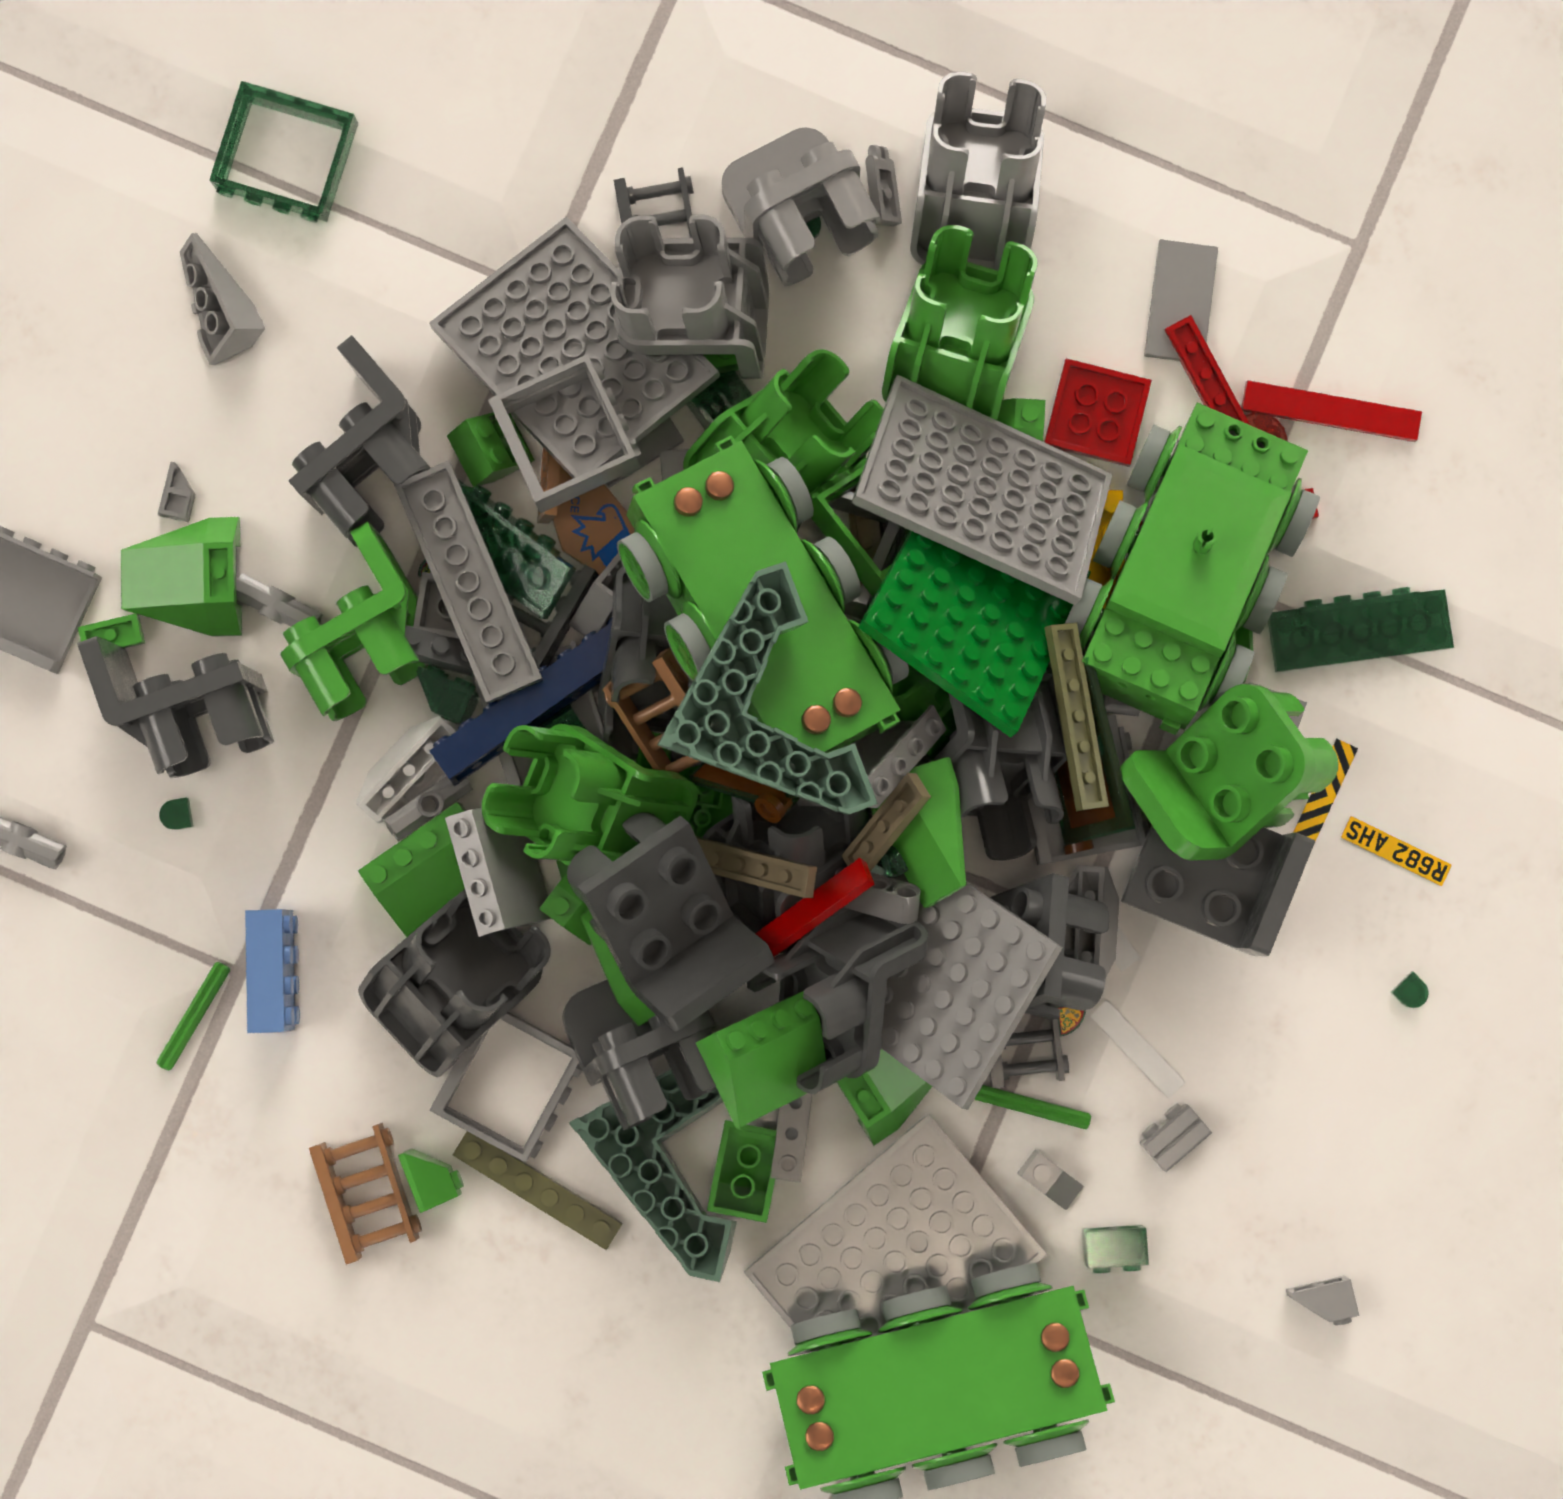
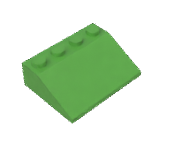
[358,802,466,937]
[696,991,826,1129]

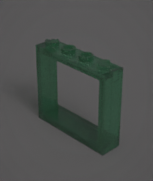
[209,81,358,223]

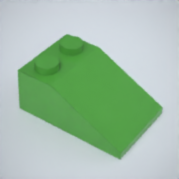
[707,1120,777,1223]

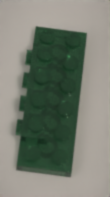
[458,479,576,619]
[1268,587,1454,673]

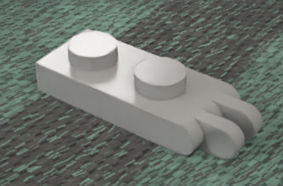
[865,145,902,226]

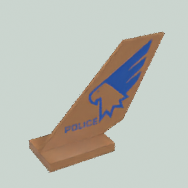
[537,448,634,575]

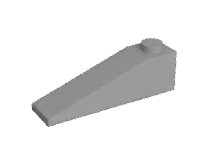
[180,233,265,365]

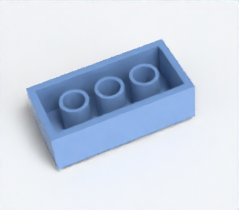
[245,909,300,1033]

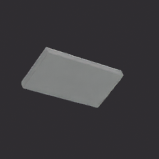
[1144,239,1218,362]

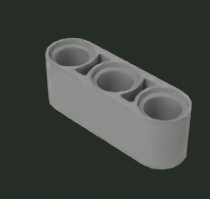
[835,867,921,924]

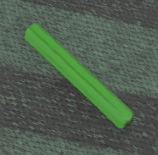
[156,962,230,1071]
[975,1085,1091,1129]

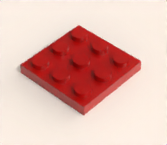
[1044,358,1152,467]

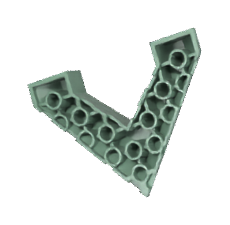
[657,561,878,815]
[569,1070,737,1282]

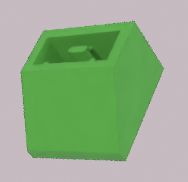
[447,412,535,488]

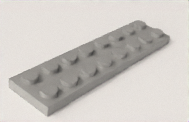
[394,461,543,704]

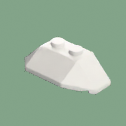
[356,716,456,823]

